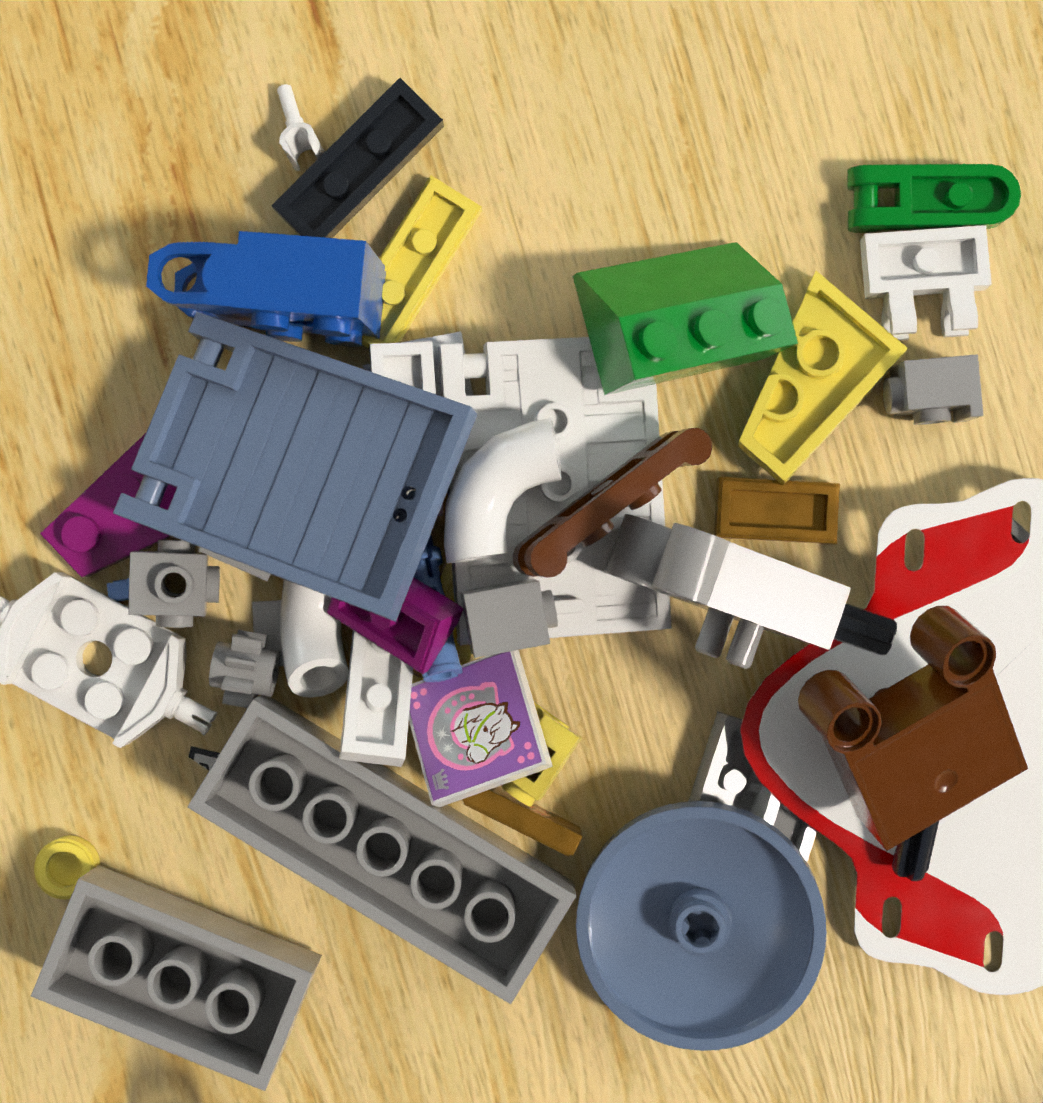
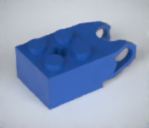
[146,231,386,347]

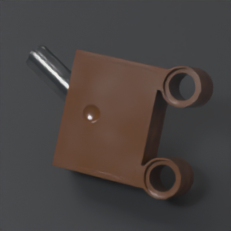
[798,606,1028,881]

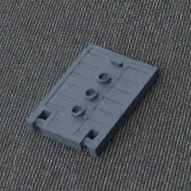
[113,311,478,622]

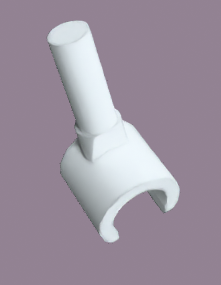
[277,84,325,171]

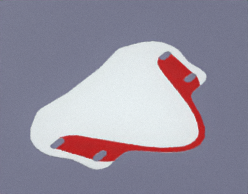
[740,478,1043,995]

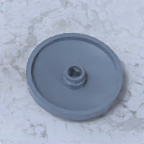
[576,801,827,1051]

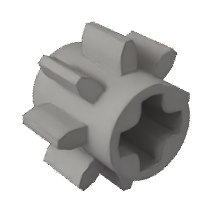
[209,630,280,708]

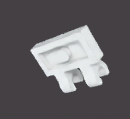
[860,225,992,341]

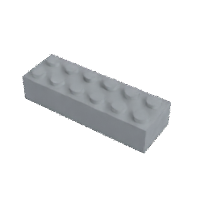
[188,695,576,1004]

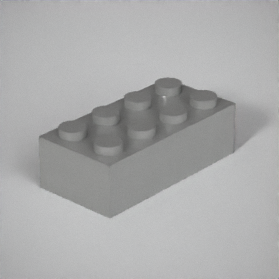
[31,865,322,1091]

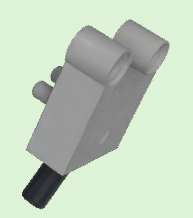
[604,514,897,669]

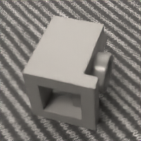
[883,354,984,425]

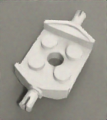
[0,572,218,748]

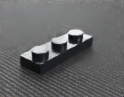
[271,78,444,238]

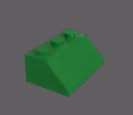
[572,242,798,395]

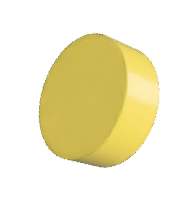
[34,835,100,900]

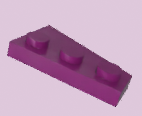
[40,433,177,577]

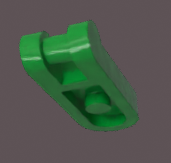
[847,164,1021,233]

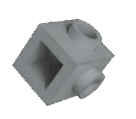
[128,540,220,628]

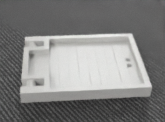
[438,337,672,645]

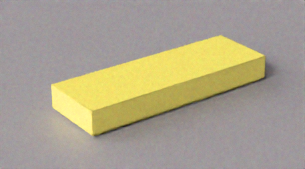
[362,175,482,350]

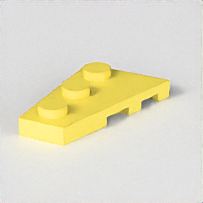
[738,271,908,486]

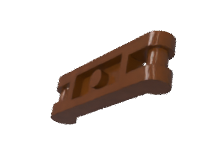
[513,428,712,578]

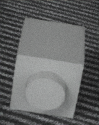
[460,578,558,658]

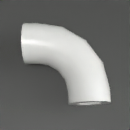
[444,418,562,563]
[280,580,349,698]

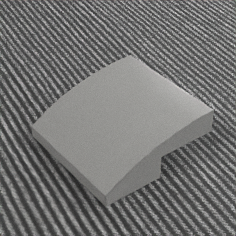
[689,711,817,861]

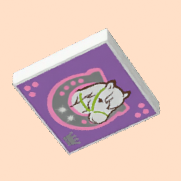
[409,650,553,807]

